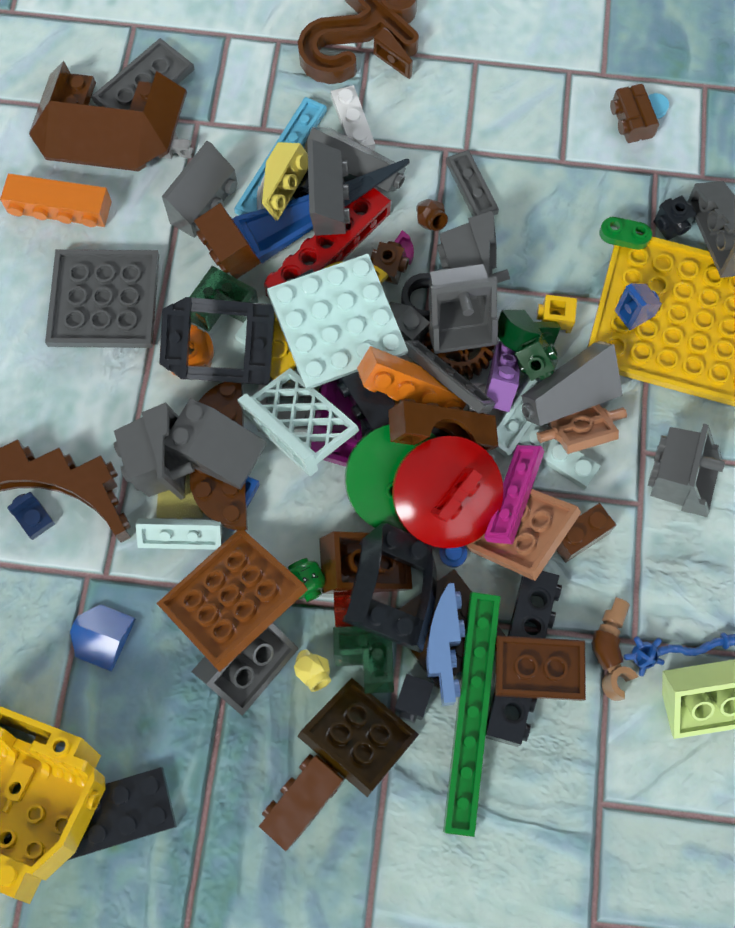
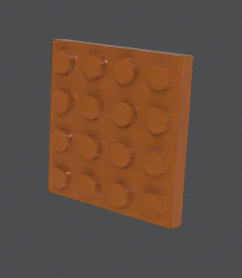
[157,530,308,672]

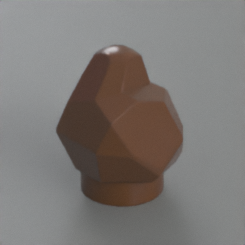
[416,199,448,231]

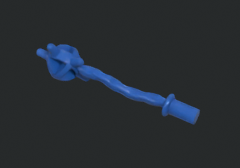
[623,632,735,676]

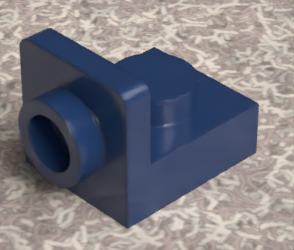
[7,492,55,540]

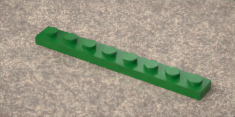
[443,592,501,837]

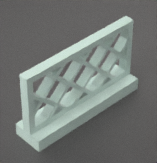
[238,368,359,476]

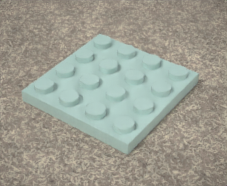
[267,254,408,390]

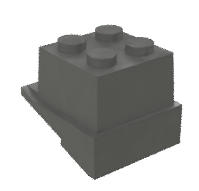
[437,211,510,283]
[428,264,498,354]
[114,402,195,500]
[647,424,725,517]

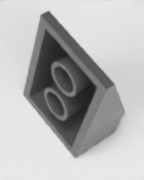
[165,398,267,490]

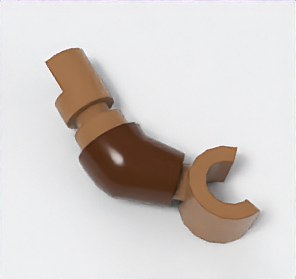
[592,597,639,701]

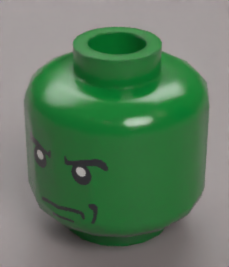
[287,558,325,602]

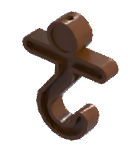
[298,0,419,84]

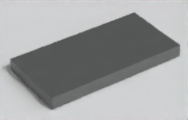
[91,38,195,110]

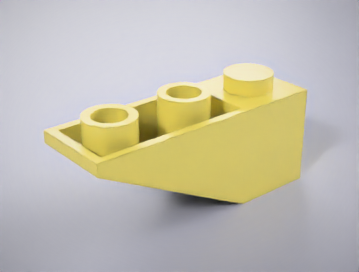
[262,142,308,221]

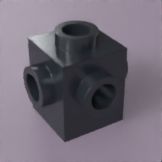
[653,195,696,240]

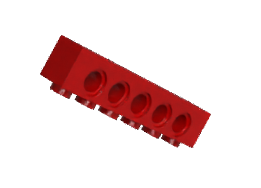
[264,188,391,299]

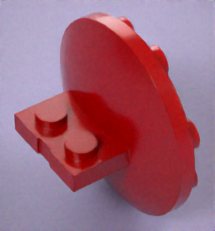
[392,436,504,548]

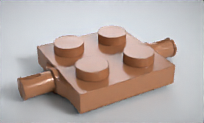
[536,404,627,454]

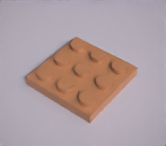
[466,489,581,581]

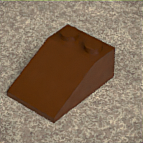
[319,531,413,594]

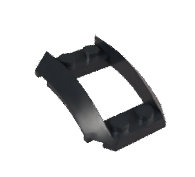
[159,297,276,385]
[342,523,437,653]

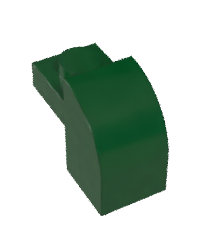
[498,310,561,352]

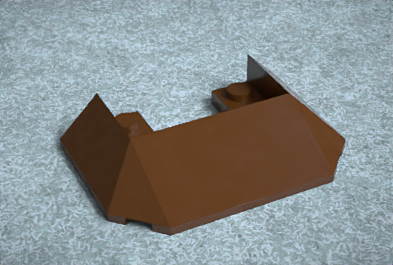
[29,61,187,172]

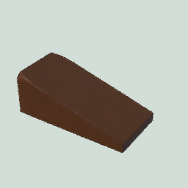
[373,27,413,79]

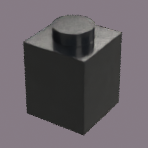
[394,674,434,723]

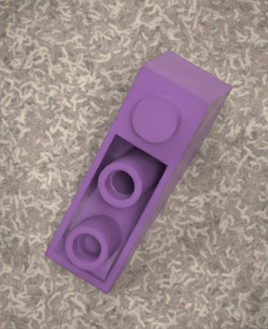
[485,341,520,412]

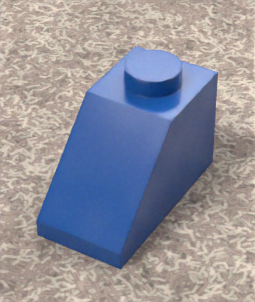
[615,283,662,330]

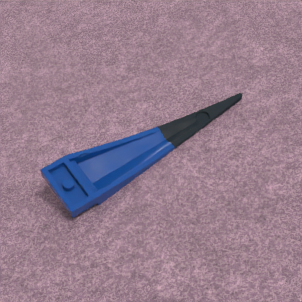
[232,159,410,263]

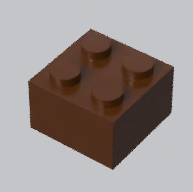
[194,203,261,280]

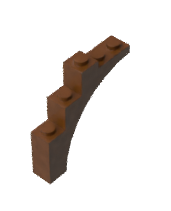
[0,440,131,543]

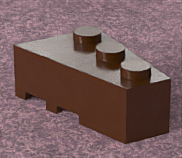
[258,754,345,851]

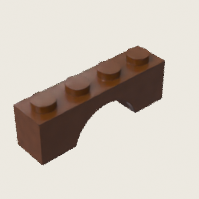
[388,399,499,452]

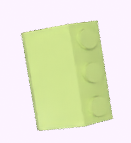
[662,659,735,739]

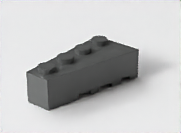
[687,181,735,278]

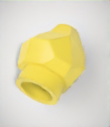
[294,649,331,692]

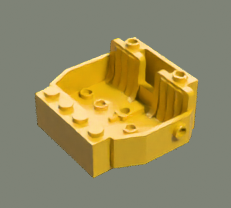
[0,706,105,904]

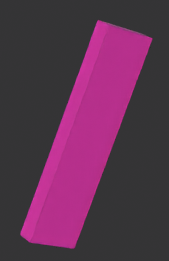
[484,445,545,544]

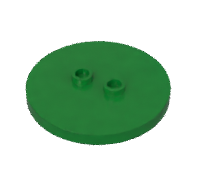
[345,424,436,533]

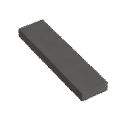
[404,340,496,413]

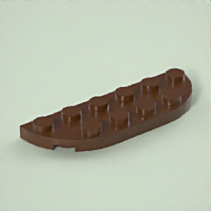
[190,382,248,531]

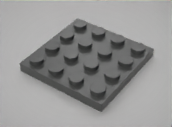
[45,249,159,348]

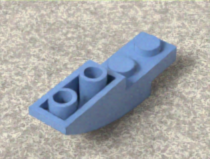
[426,583,465,706]

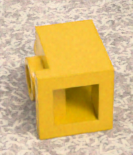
[536,295,577,333]

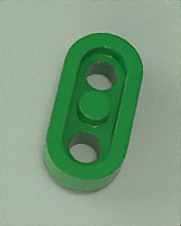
[599,217,652,250]

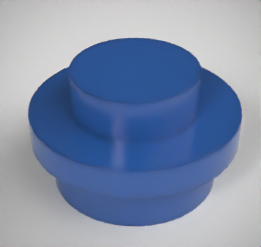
[439,546,467,568]

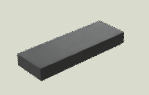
[446,150,499,216]

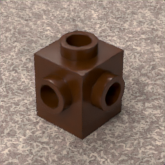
[370,241,409,285]

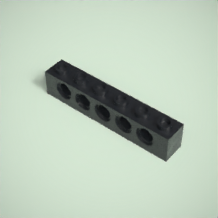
[485,571,562,747]

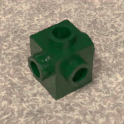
[515,334,559,381]

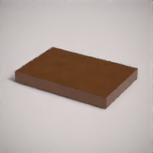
[495,636,586,701]

